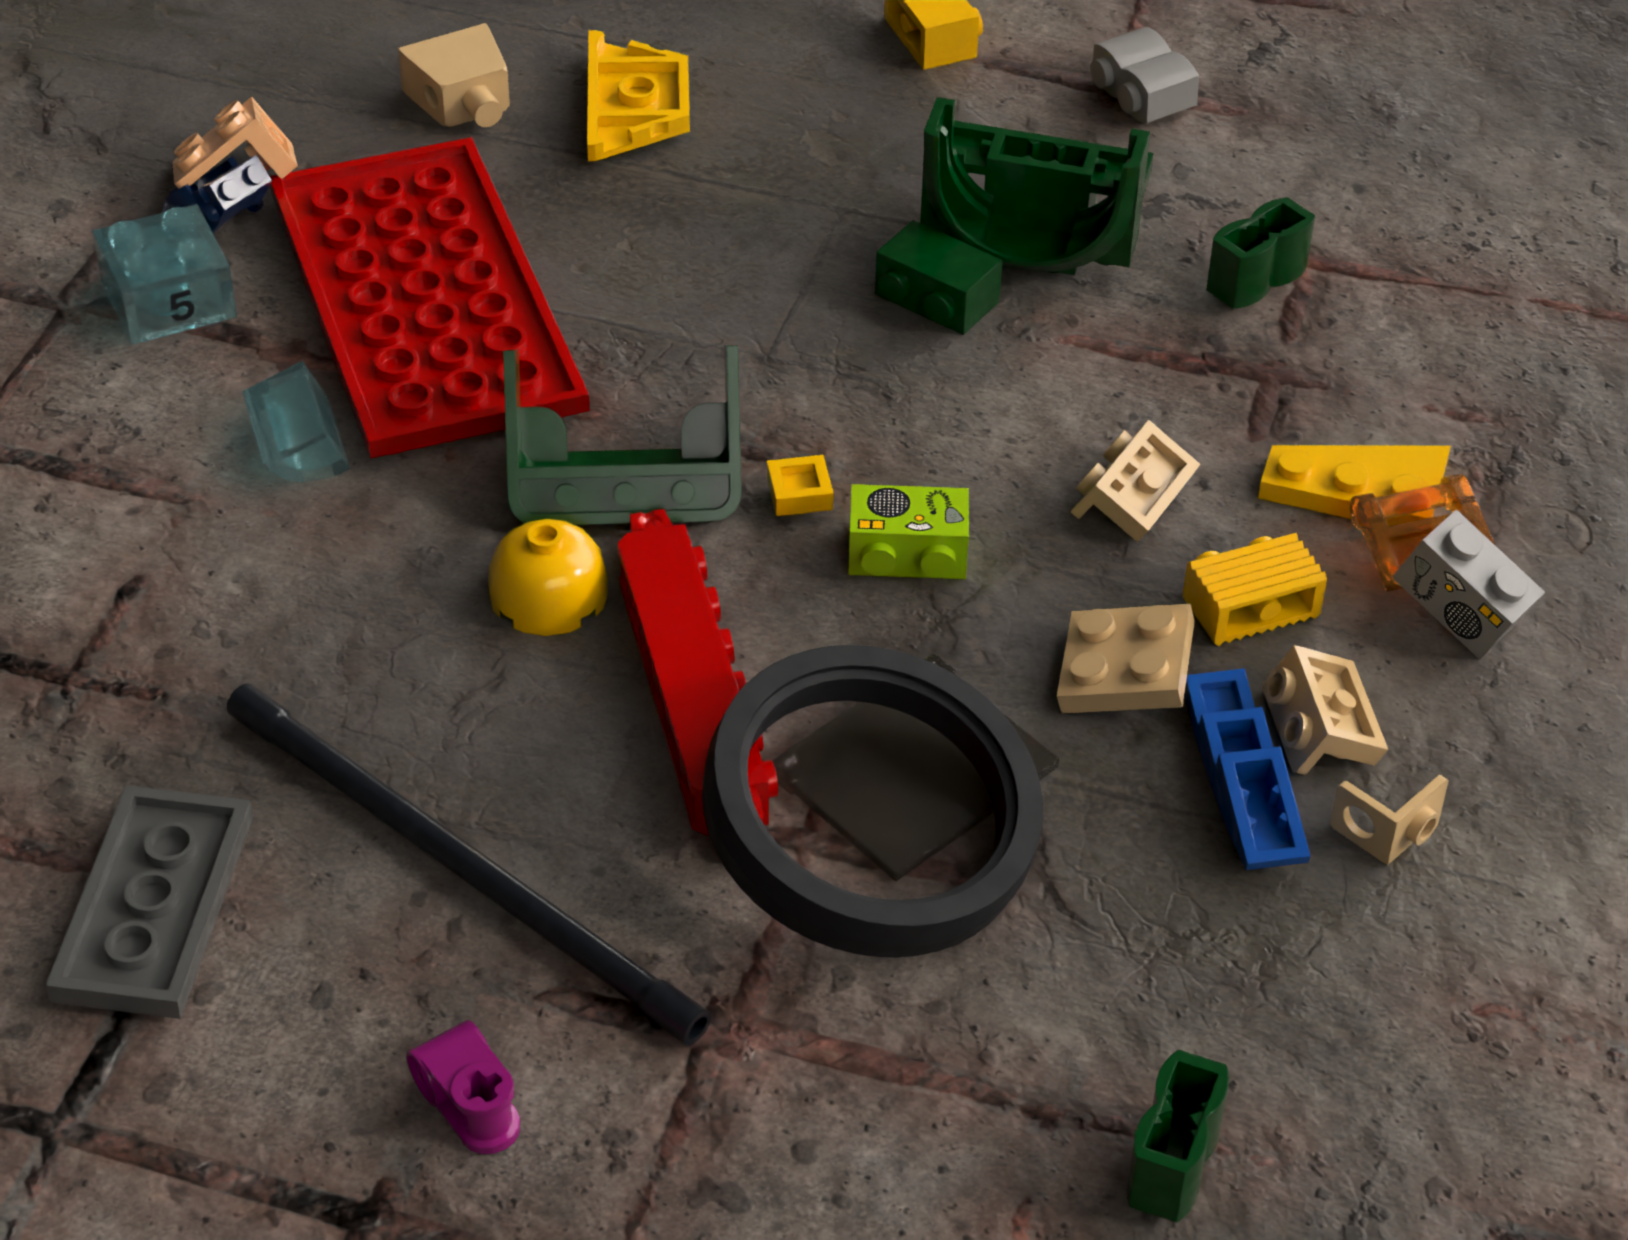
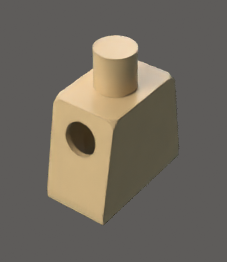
[398,23,510,127]

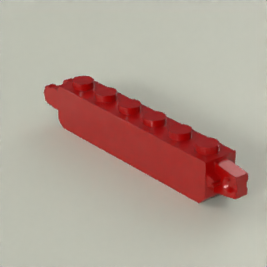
[617,509,778,836]

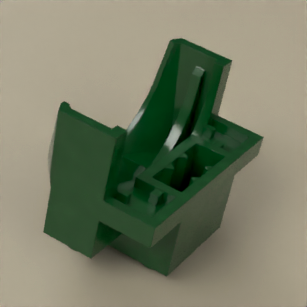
[920,97,1154,276]

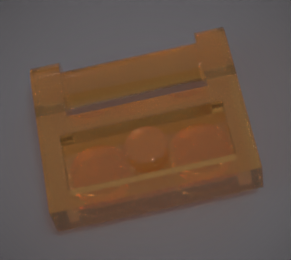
[1350,474,1496,592]

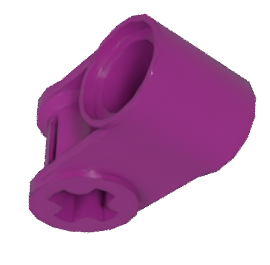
[406,1019,521,1154]

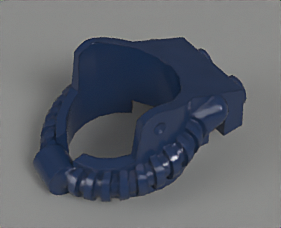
[162,155,272,246]

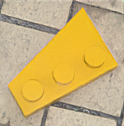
[1258,445,1451,536]

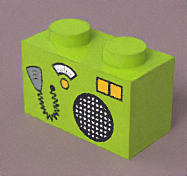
[848,484,969,579]

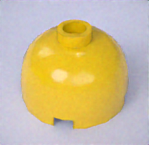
[488,519,608,636]

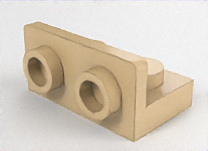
[1070,420,1201,542]
[1262,645,1389,775]

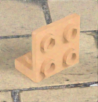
[172,96,298,189]

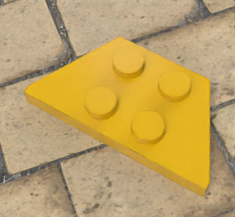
[587,30,690,161]

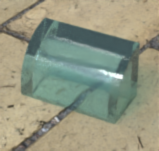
[242,361,350,482]

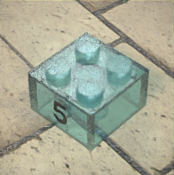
[92,204,237,345]

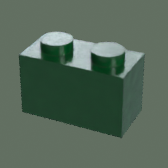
[875,220,1002,335]

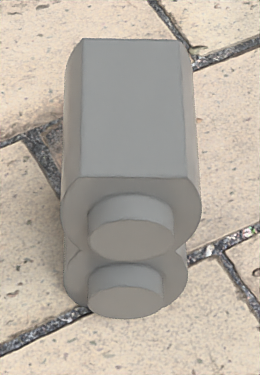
[1090,27,1199,123]

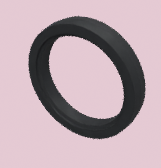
[702,645,1043,958]

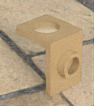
[1330,775,1449,865]

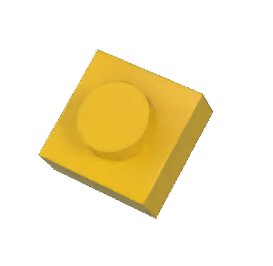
[767,455,834,516]

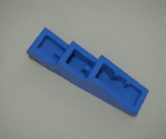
[1184,668,1311,870]

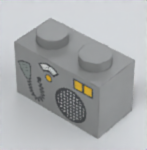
[1392,509,1545,660]

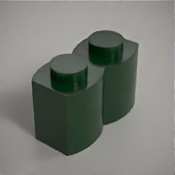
[1206,197,1315,309]
[1127,1050,1229,1223]

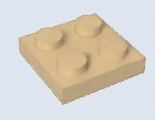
[1056,604,1195,714]

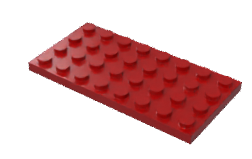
[270,137,590,459]

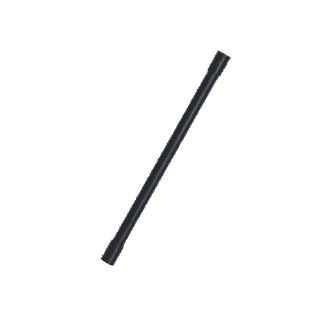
[227,683,712,1046]

